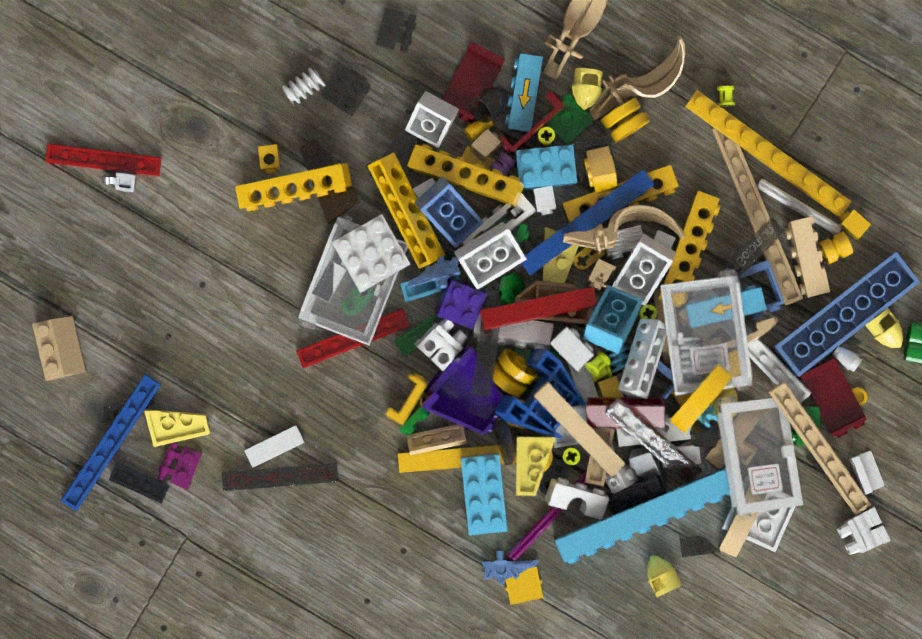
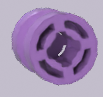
[490,152,516,176]

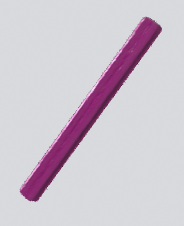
[508,472,589,561]

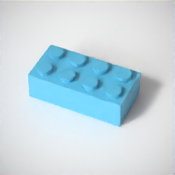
[461,453,507,535]

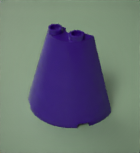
[420,347,503,435]

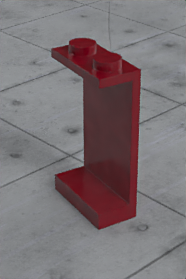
[442,41,505,123]
[500,91,567,152]
[801,357,867,438]

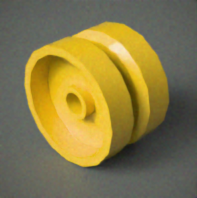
[601,98,650,143]
[488,349,538,397]

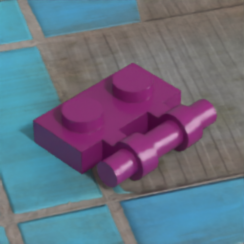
[158,443,202,490]

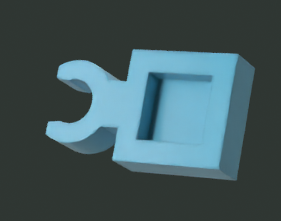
[698,404,718,428]

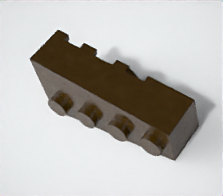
[299,138,360,224]

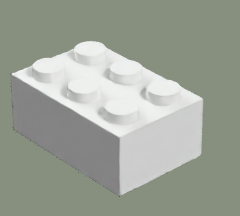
[454,222,526,290]
[612,233,676,306]

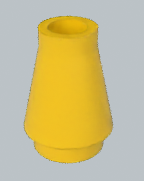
[464,116,494,142]

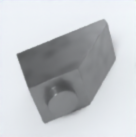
[628,444,668,485]

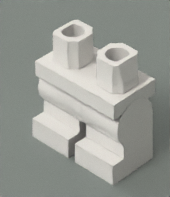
[414,319,467,371]
[837,507,891,555]

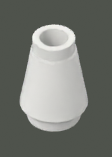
[833,346,863,372]

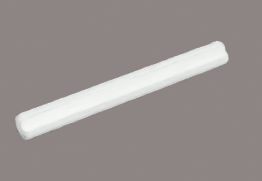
[757,179,842,235]

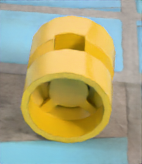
[818,232,853,265]

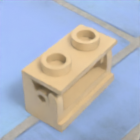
[587,259,616,291]

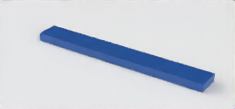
[521,170,655,275]
[60,373,162,511]

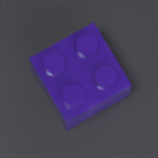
[434,277,487,329]

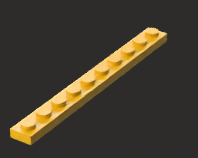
[685,90,852,218]

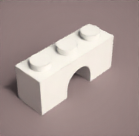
[544,477,609,520]

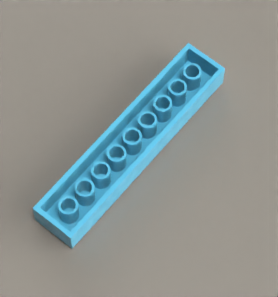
[554,468,744,564]

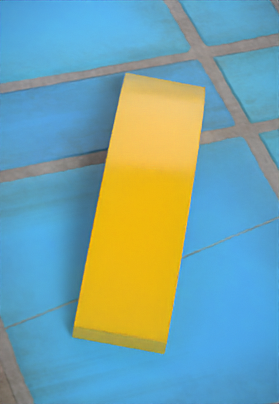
[670,364,733,433]

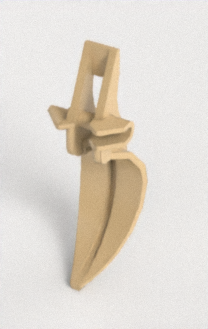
[543,0,607,80]
[589,36,685,121]
[563,205,685,255]

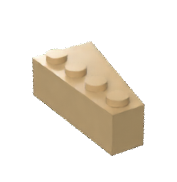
[784,216,830,299]

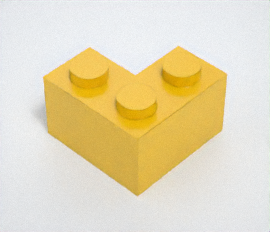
[584,146,618,193]

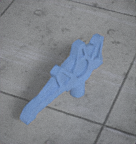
[408,256,461,289]
[482,551,539,585]

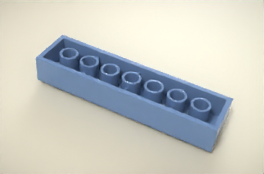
[772,252,920,377]

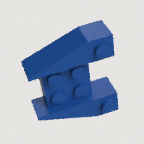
[494,348,585,439]

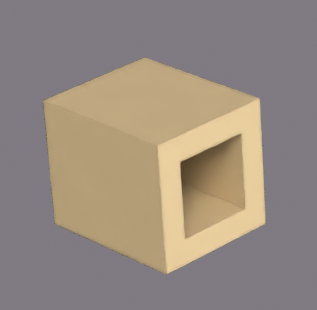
[470,129,501,163]

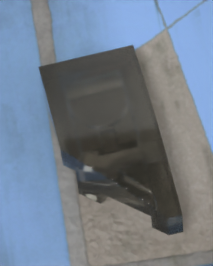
[679,536,720,557]

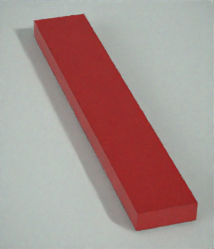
[45,143,162,177]
[480,287,597,330]
[296,309,410,369]

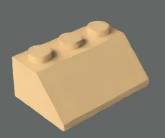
[32,316,86,381]

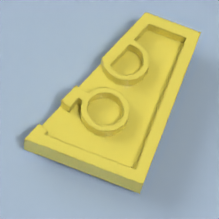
[543,227,579,283]
[144,409,210,447]
[516,437,555,496]

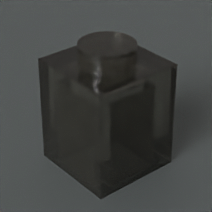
[690,419,721,448]

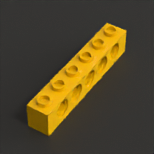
[407,144,524,207]
[367,153,446,269]
[235,163,352,212]
[562,165,679,224]
[657,191,721,308]

